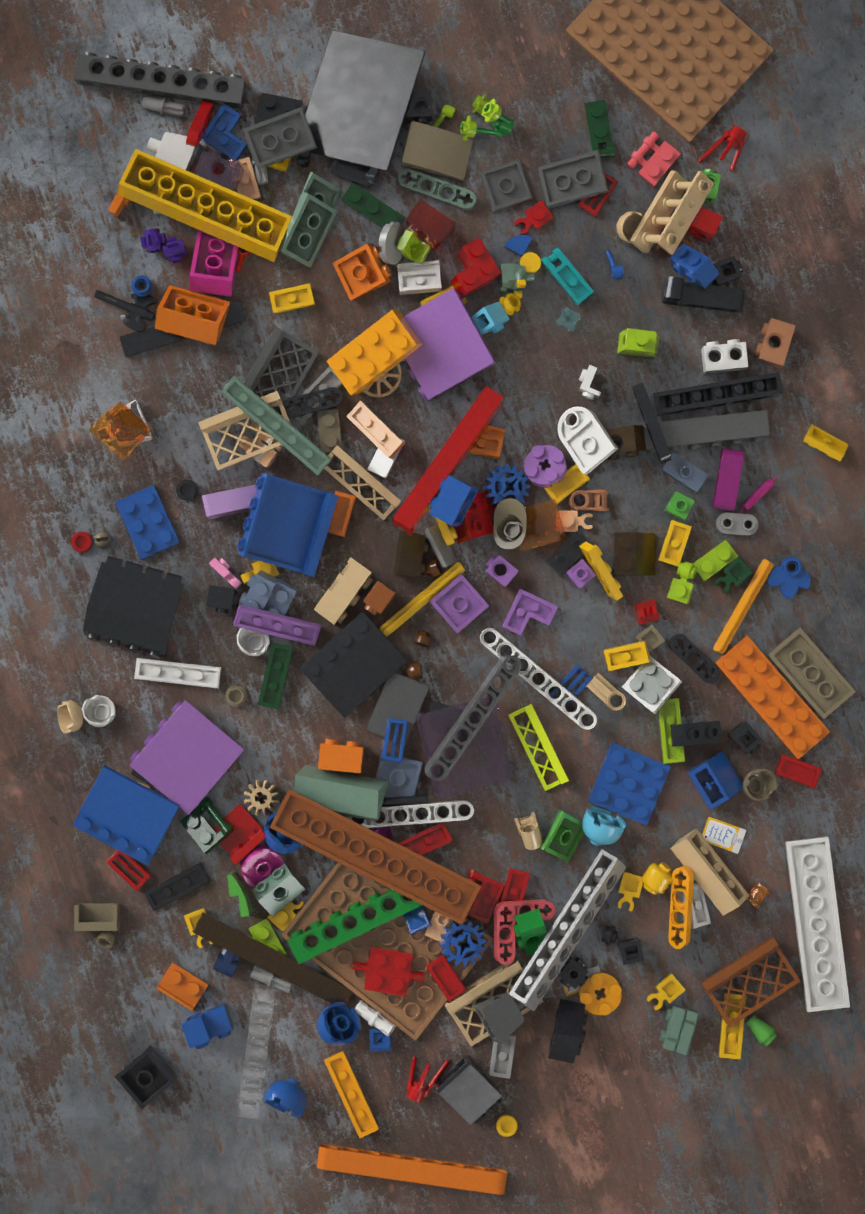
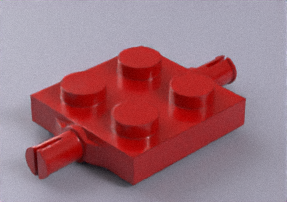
[352,947,425,997]

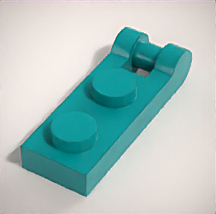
[541,247,594,306]

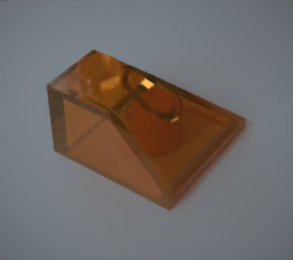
[89,401,152,461]

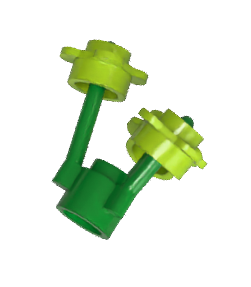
[460,93,514,141]

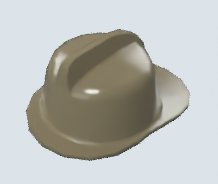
[493,498,527,550]

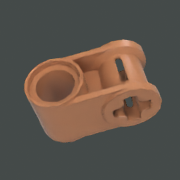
[568,490,609,512]

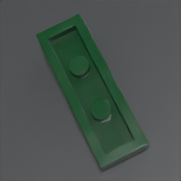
[341,182,405,229]
[258,643,293,709]

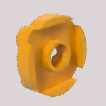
[579,972,622,1016]

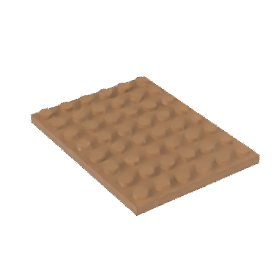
[565,0,774,144]
[281,862,494,1041]

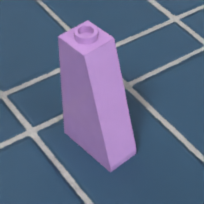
[202,485,257,520]

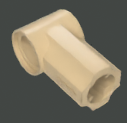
[586,673,626,710]

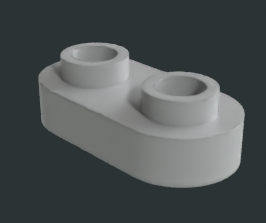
[715,513,758,536]

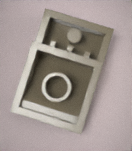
[402,121,473,182]

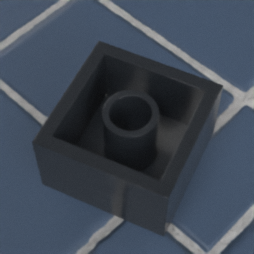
[114,1045,178,1109]

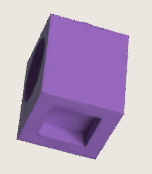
[485,555,518,588]
[565,559,596,590]

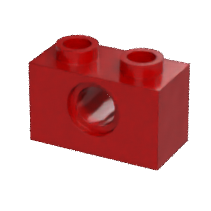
[686,207,723,244]

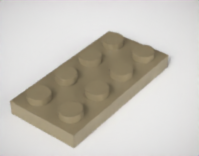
[767,627,856,719]

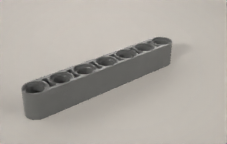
[425,655,522,781]

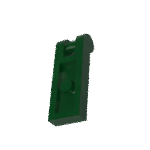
[584,100,615,159]

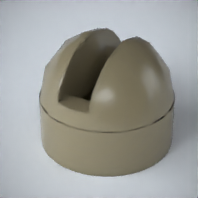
[94,532,112,549]
[96,931,115,949]

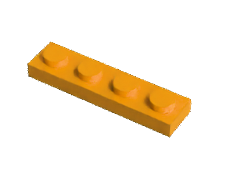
[324,1050,379,1138]

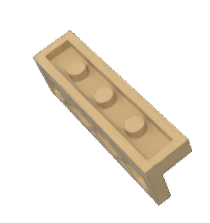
[324,445,401,521]

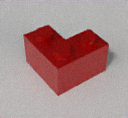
[451,237,501,300]

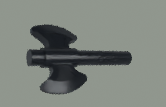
[94,290,158,331]

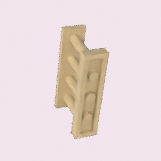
[629,171,715,255]

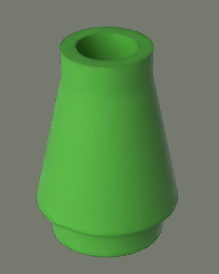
[746,1015,778,1046]

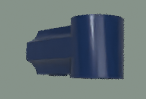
[212,948,240,978]

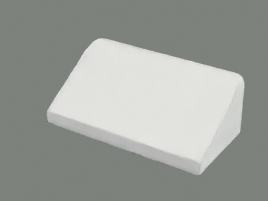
[367,438,405,479]
[678,883,711,929]

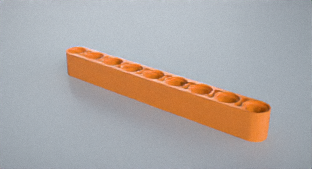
[316,1144,508,1195]

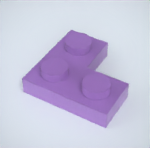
[502,589,558,636]

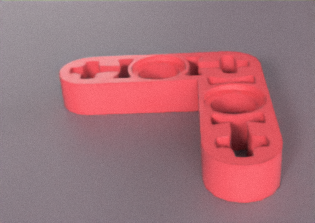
[494,899,556,965]

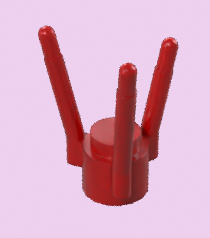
[698,126,747,172]
[406,1056,450,1103]

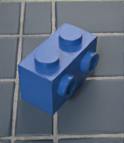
[669,243,720,289]

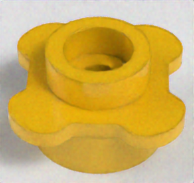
[499,293,521,316]

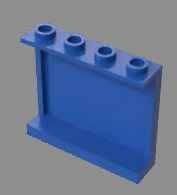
[237,473,338,577]

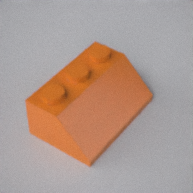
[155,285,230,345]

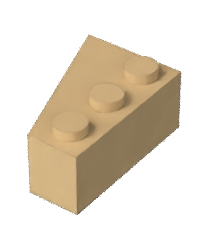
[314,557,373,625]

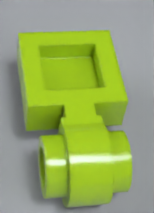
[667,561,697,604]

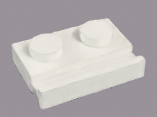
[397,260,442,295]

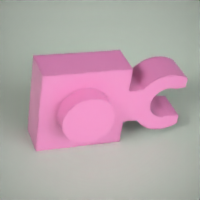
[209,557,242,589]

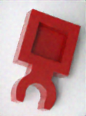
[514,200,553,235]

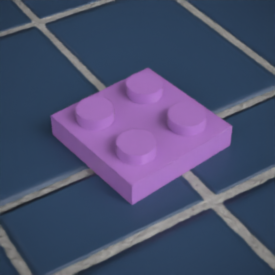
[430,574,489,634]

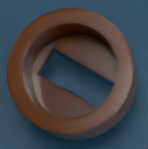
[425,559,442,577]
[414,630,432,647]
[407,662,423,680]

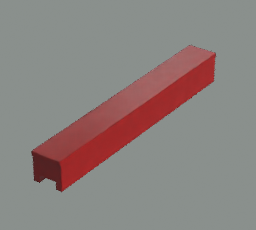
[393,386,504,536]

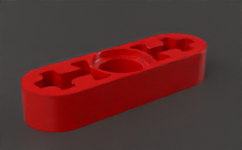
[186,100,214,148]

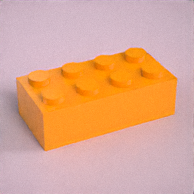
[327,310,423,395]

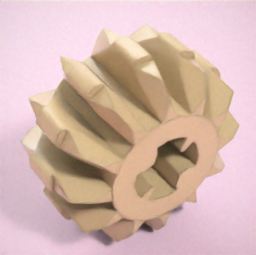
[244,780,280,816]

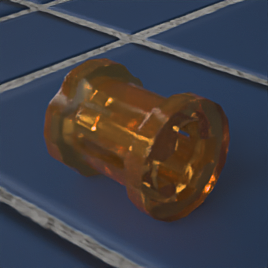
[746,881,771,909]

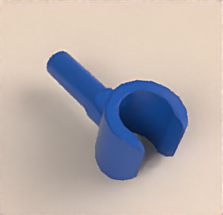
[606,250,624,278]

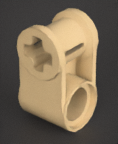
[514,812,543,850]

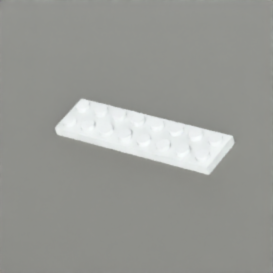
[785,836,850,1012]

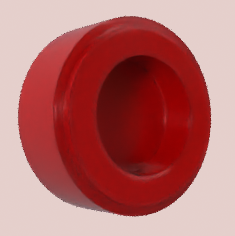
[71,531,93,553]

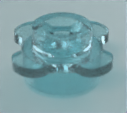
[556,307,581,332]

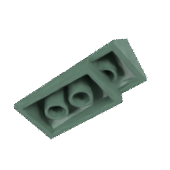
[279,172,342,268]
[295,765,388,821]

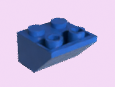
[686,751,743,810]

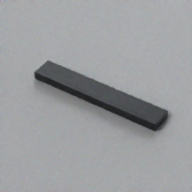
[120,300,247,358]

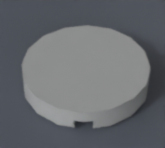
[379,221,405,265]

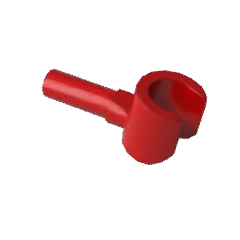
[235,247,250,272]

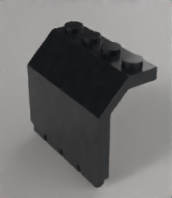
[83,556,184,659]

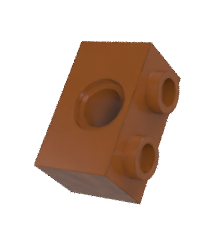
[363,581,396,616]

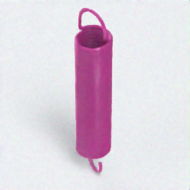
[739,476,778,514]

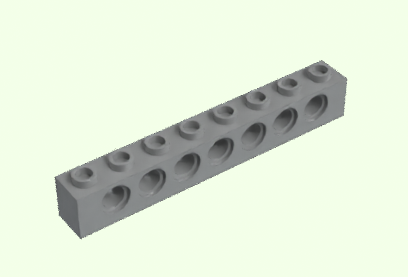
[509,850,627,1011]

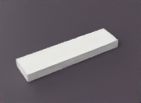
[134,658,221,688]

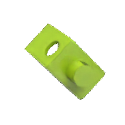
[617,328,659,358]

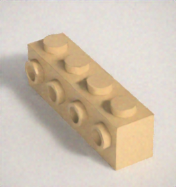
[670,828,750,916]

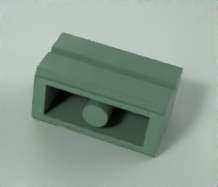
[659,1004,699,1055]

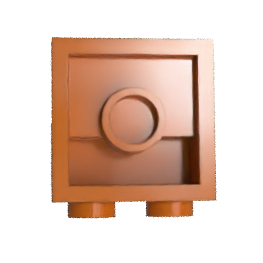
[333,243,392,301]

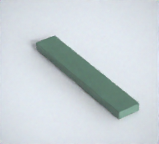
[220,375,332,475]

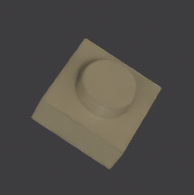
[635,624,665,653]

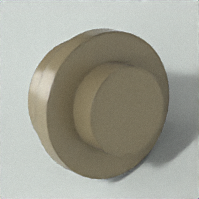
[225,686,247,707]

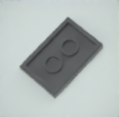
[243,107,317,170]
[538,150,609,209]
[366,673,429,745]

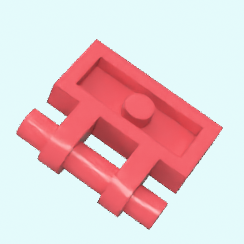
[627,132,681,188]

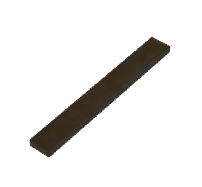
[192,912,352,1004]

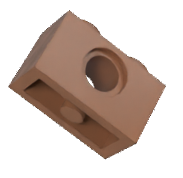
[755,318,796,369]

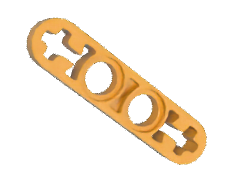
[668,866,694,949]

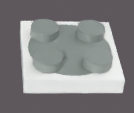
[622,655,682,714]

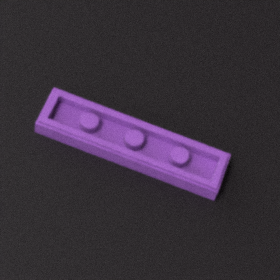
[233,604,321,646]

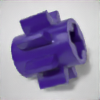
[140,228,167,253]
[162,236,187,264]

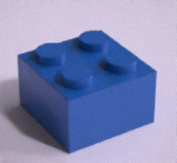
[429,475,479,526]

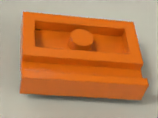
[469,425,506,460]
[156,961,209,1011]

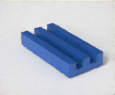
[549,664,593,708]
[381,718,409,764]

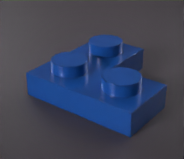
[201,104,247,161]

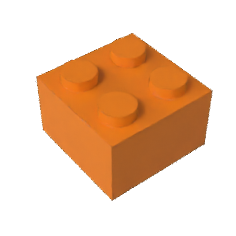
[318,739,364,773]

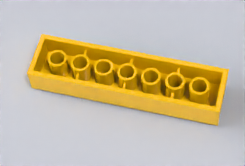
[118,149,292,262]

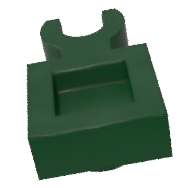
[714,557,753,593]

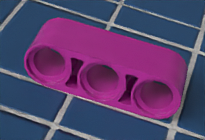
[712,448,744,512]

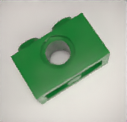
[513,909,547,956]

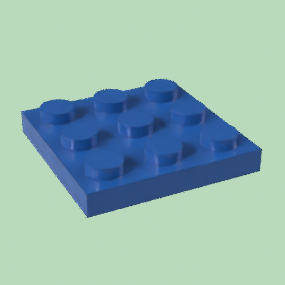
[588,742,671,825]

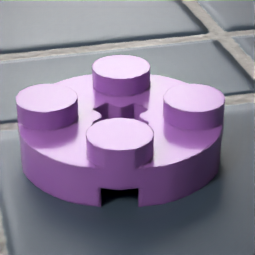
[524,445,567,488]

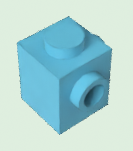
[471,301,510,335]

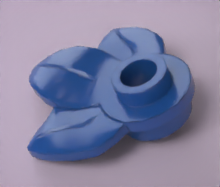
[768,557,811,599]

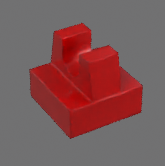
[634,599,660,625]

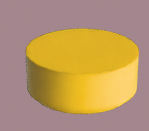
[520,252,541,274]
[496,1114,518,1137]

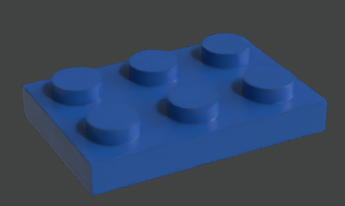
[115,485,180,560]

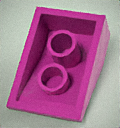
[189,230,238,297]

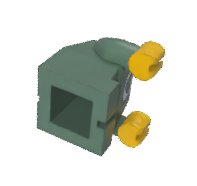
[498,263,534,299]

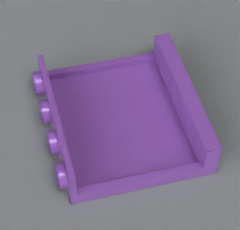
[403,288,497,401]
[130,699,244,815]

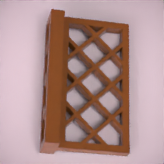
[700,937,800,1028]

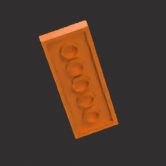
[714,635,830,759]

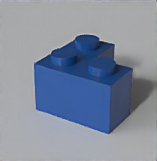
[181,1003,234,1050]

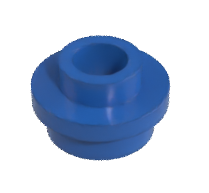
[131,275,153,297]

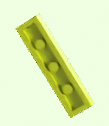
[508,704,569,791]

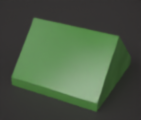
[540,809,584,862]

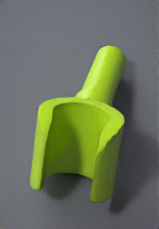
[432,105,456,128]

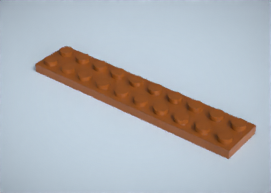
[270,789,481,925]

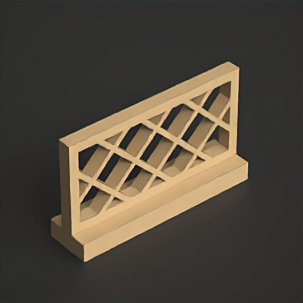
[198,391,291,471]
[444,956,543,1046]

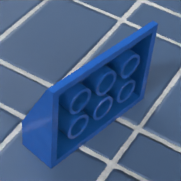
[73,765,180,866]

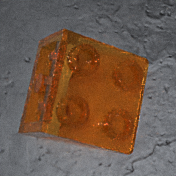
[520,499,566,551]

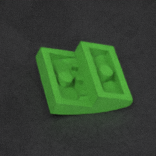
[227,871,253,917]

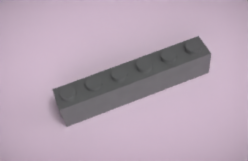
[640,410,770,454]

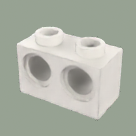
[701,339,748,374]

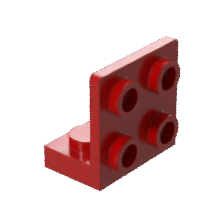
[454,491,497,544]
[214,804,265,865]

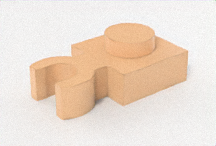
[556,511,593,532]

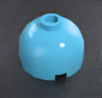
[582,806,626,846]

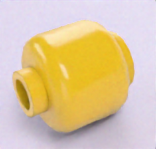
[642,862,672,895]

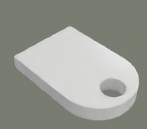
[558,407,618,475]

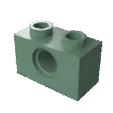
[252,863,305,916]

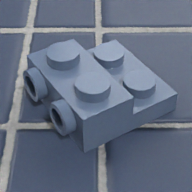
[239,570,298,615]

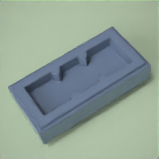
[662,452,709,493]

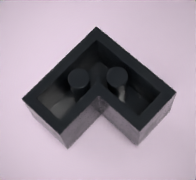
[548,999,588,1063]

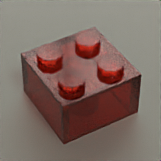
[406,199,455,251]

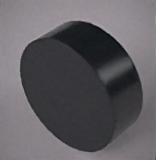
[176,479,198,501]

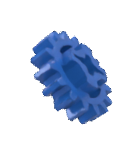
[484,464,530,505]
[440,919,487,966]

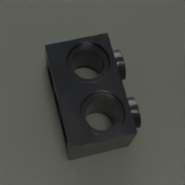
[403,91,432,126]
[546,531,587,577]
[670,721,722,746]

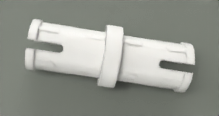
[355,1000,396,1037]

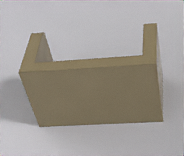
[74,903,120,931]

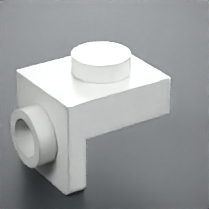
[579,365,601,400]

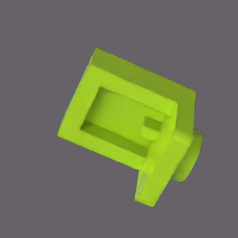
[397,230,431,264]

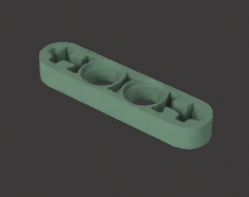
[398,169,476,211]

